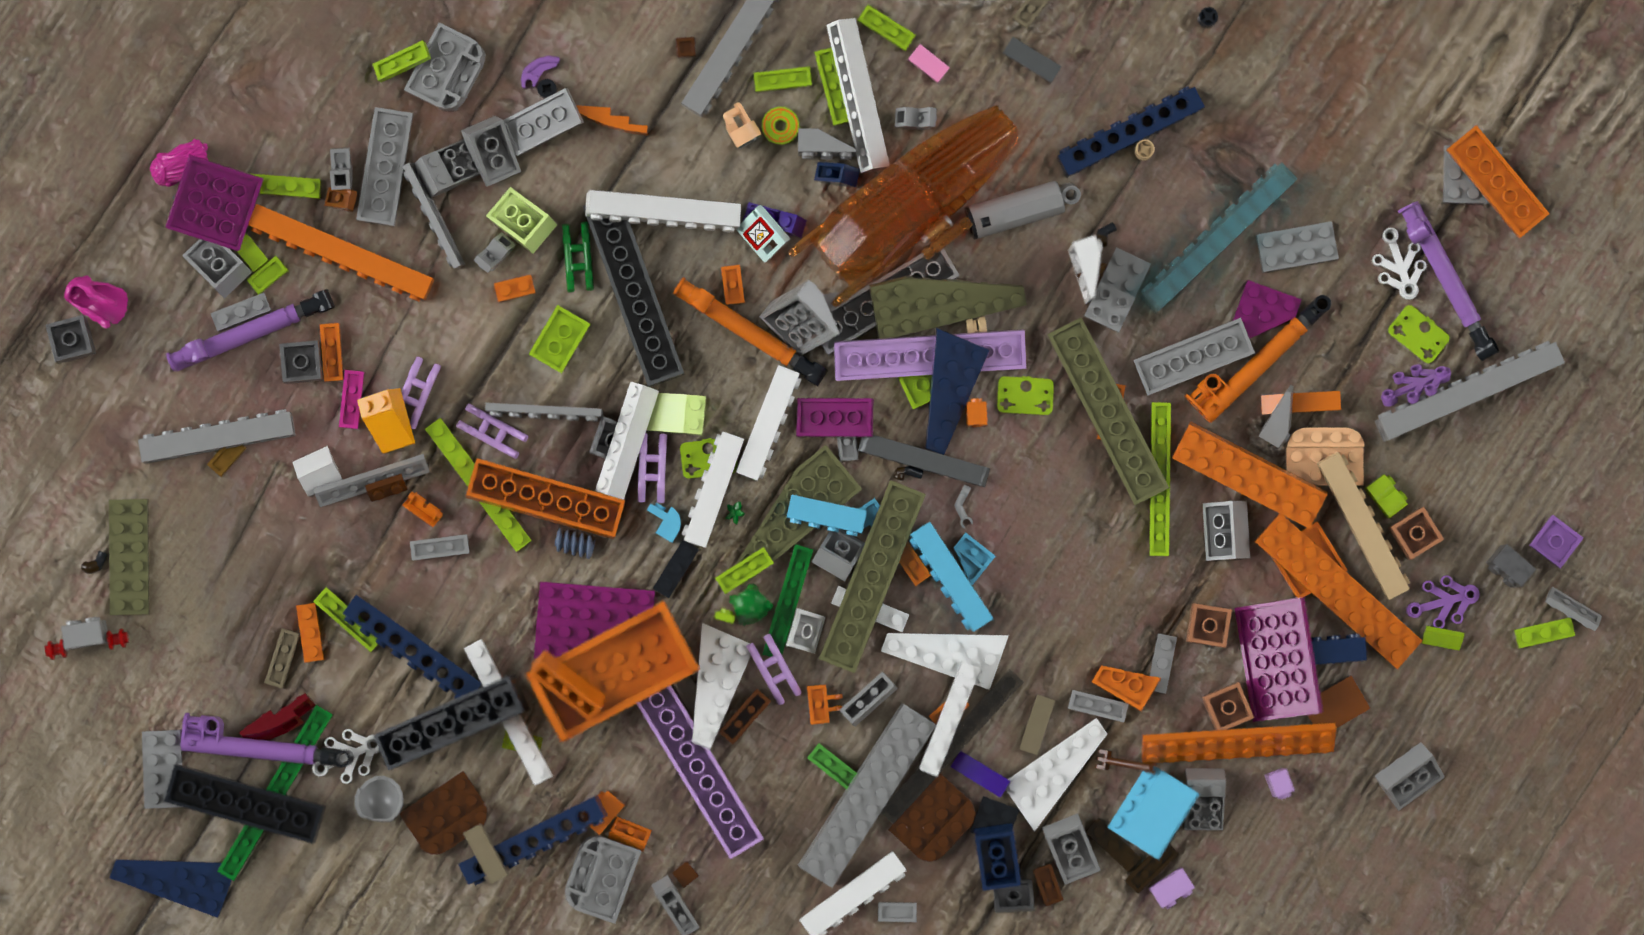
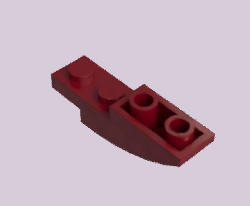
[239,693,316,740]

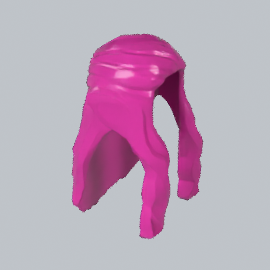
[150,139,208,187]
[64,275,128,329]

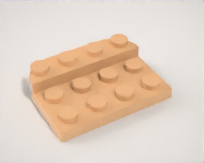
[1286,428,1364,486]

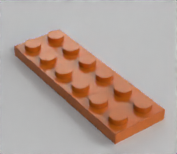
[1446,125,1550,238]

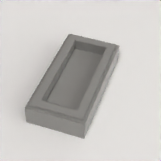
[878,902,917,922]

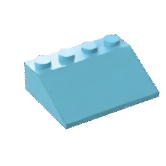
[1108,767,1200,860]

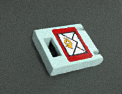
[737,205,790,263]

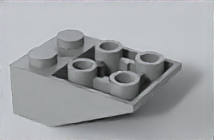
[798,128,856,160]
[414,139,480,198]
[1184,768,1226,830]

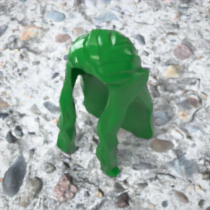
[729,583,773,627]

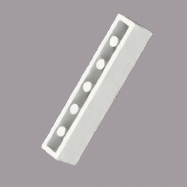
[736,365,802,481]
[595,382,659,500]
[682,431,744,548]
[919,661,981,776]
[799,851,907,935]

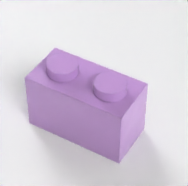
[1264,768,1295,799]
[1149,867,1195,909]

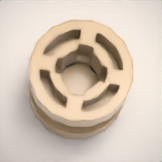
[1134,140,1155,161]
[966,316,987,333]

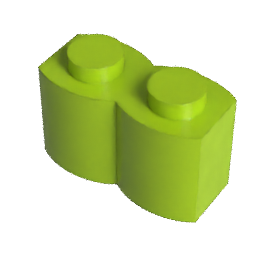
[1364,474,1408,519]

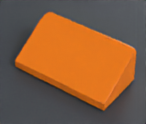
[608,816,652,852]

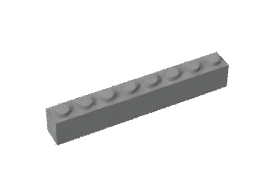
[681,0,780,117]
[138,409,296,464]

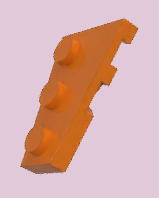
[1092,665,1161,712]

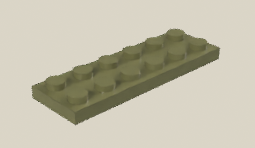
[109,499,150,615]

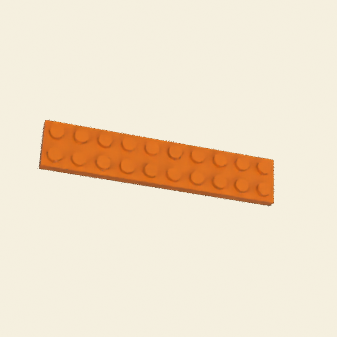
[1254,513,1423,669]
[1141,723,1336,763]

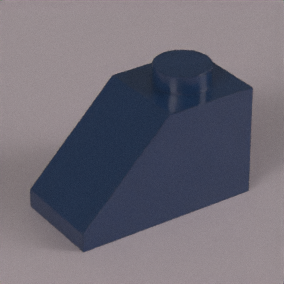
[814,162,860,188]

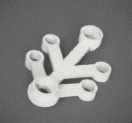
[1372,228,1427,300]
[312,729,380,784]

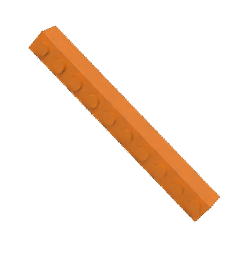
[248,204,434,302]

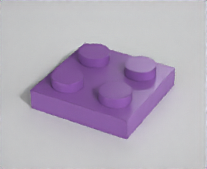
[1529,515,1583,569]

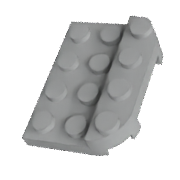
[404,23,486,111]
[565,836,641,924]

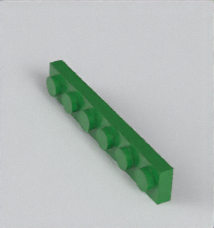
[762,544,813,657]

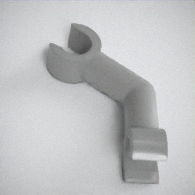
[954,484,973,529]

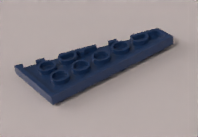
[925,328,990,455]
[109,859,232,918]

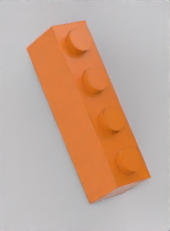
[529,650,605,720]

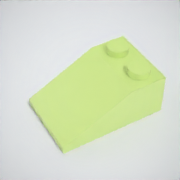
[486,187,557,254]
[646,393,706,436]

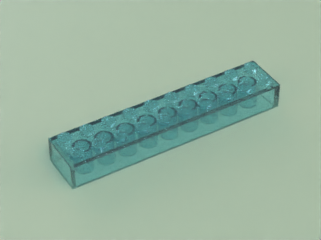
[1140,162,1297,314]

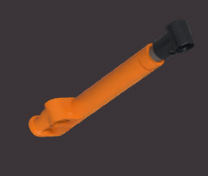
[673,277,828,387]
[1185,295,1331,423]

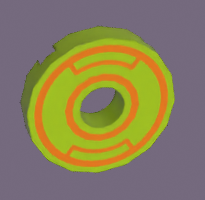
[762,107,799,145]

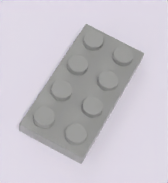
[503,88,584,156]
[1256,221,1339,273]
[142,730,183,809]

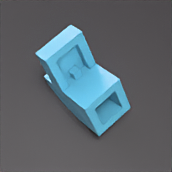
[647,502,681,543]

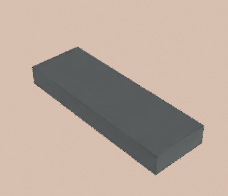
[1002,37,1061,83]

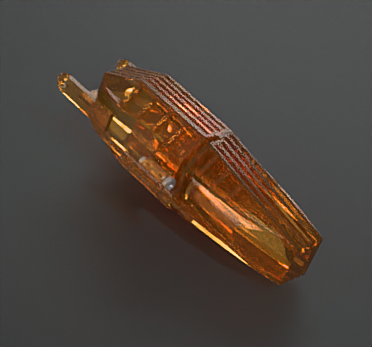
[788,105,1018,307]

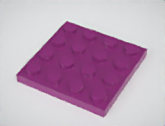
[165,154,263,251]

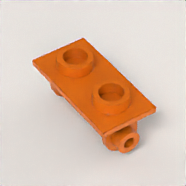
[402,492,443,527]

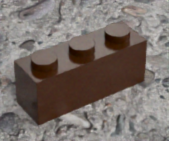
[719,689,771,745]

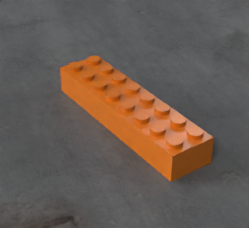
[1172,421,1328,529]
[466,458,625,540]

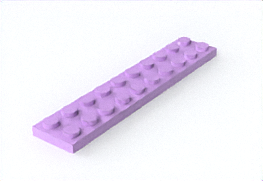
[834,330,1026,381]

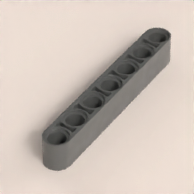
[858,435,990,487]

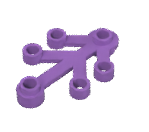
[1381,364,1451,407]
[1406,575,1480,629]

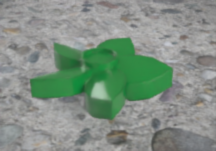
[725,501,745,525]

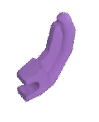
[521,56,560,89]

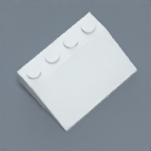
[1068,236,1103,305]

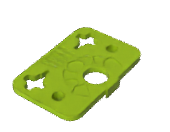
[1388,305,1450,364]
[997,376,1054,415]
[680,438,738,479]

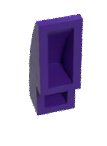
[950,751,1010,798]

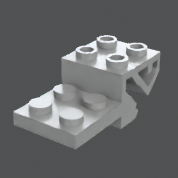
[1084,247,1151,333]

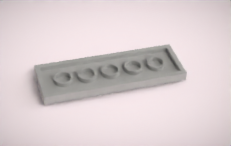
[356,107,413,227]
[1133,318,1255,396]
[485,403,603,422]

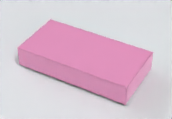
[908,44,950,83]

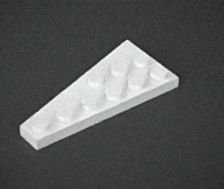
[692,623,751,750]
[881,633,1009,690]
[1005,718,1107,831]

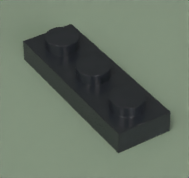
[653,540,699,598]

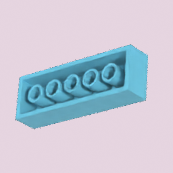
[909,522,993,632]

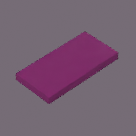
[796,398,874,437]

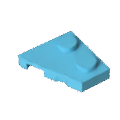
[954,532,996,585]

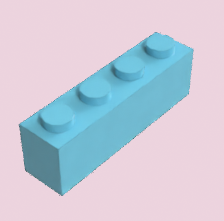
[787,495,867,536]

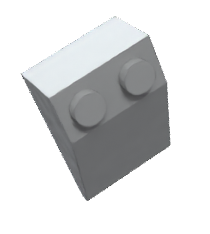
[461,116,521,187]
[182,239,252,299]
[1042,813,1101,885]

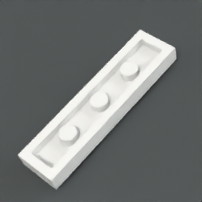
[831,586,909,632]

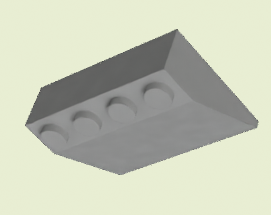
[759,280,839,356]

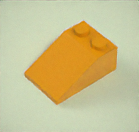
[357,388,415,454]

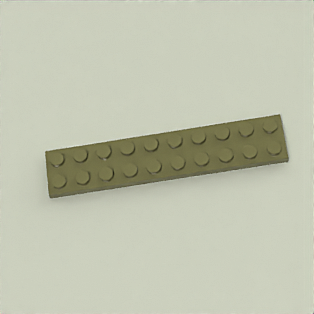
[1047,317,1169,505]
[819,480,926,673]

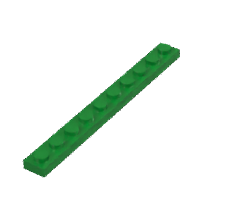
[217,705,334,881]

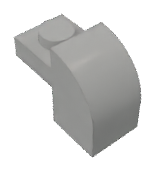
[895,107,937,130]
[330,147,352,190]
[474,232,516,273]

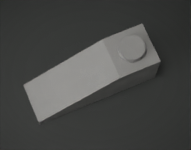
[1259,384,1294,448]
[652,875,700,935]

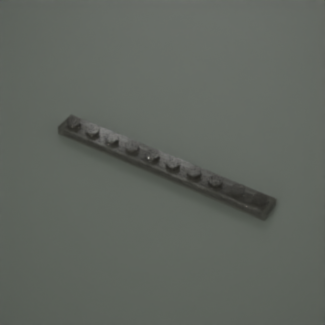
[881,669,1024,824]

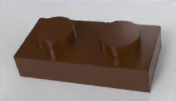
[365,473,408,502]
[1033,863,1064,907]

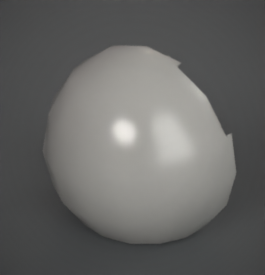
[355,776,403,823]

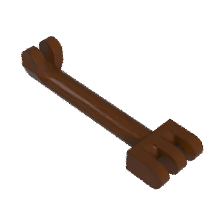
[1095,749,1157,775]

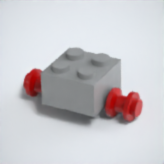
[45,617,129,660]

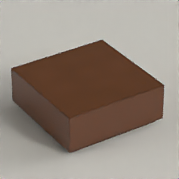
[676,37,696,58]
[672,861,699,888]

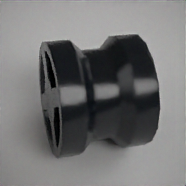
[1198,7,1218,28]
[537,79,557,99]

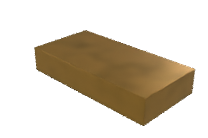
[207,445,247,477]

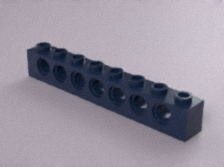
[1057,86,1205,178]
[343,595,482,699]
[458,795,608,886]

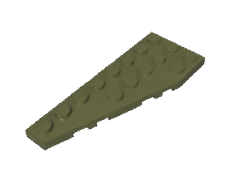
[869,276,1027,339]
[736,445,862,586]

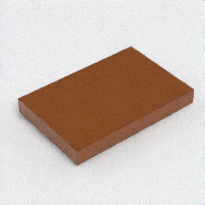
[1307,675,1371,728]

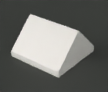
[292,446,343,497]
[786,608,826,654]

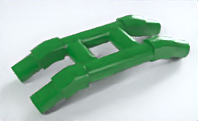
[562,222,594,293]

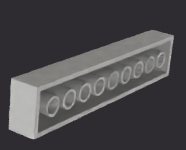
[1374,341,1565,442]
[798,703,936,888]

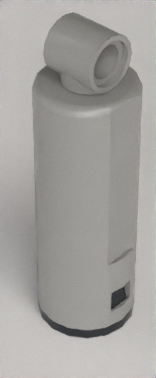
[964,181,1081,240]

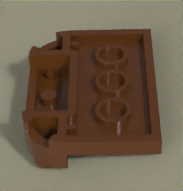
[400,771,488,855]
[888,773,975,862]

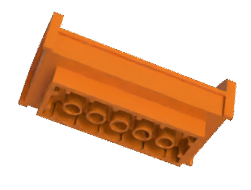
[526,601,701,742]

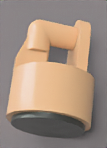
[723,102,762,149]

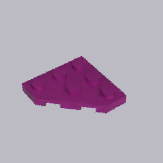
[1232,280,1302,339]

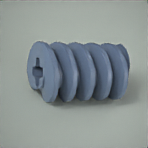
[554,528,596,559]

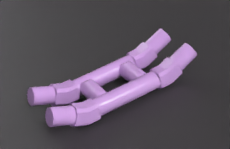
[401,357,441,429]
[456,404,528,459]
[638,433,667,503]
[746,634,802,705]

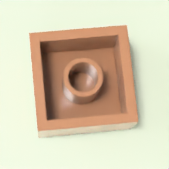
[1388,507,1444,560]
[1186,603,1232,648]
[1202,682,1254,730]

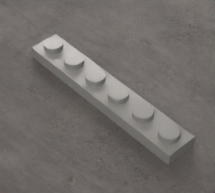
[403,163,465,269]
[314,454,430,507]

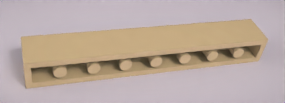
[1317,452,1410,600]

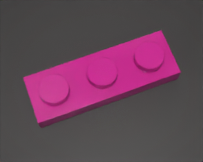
[339,370,365,429]

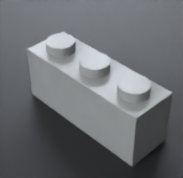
[840,671,898,727]

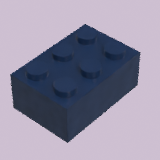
[1311,634,1367,665]
[974,824,1021,891]

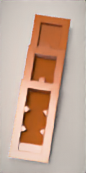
[576,105,648,136]
[1261,391,1341,415]

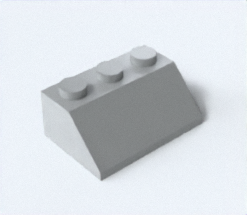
[1202,501,1250,561]
[1375,742,1445,811]

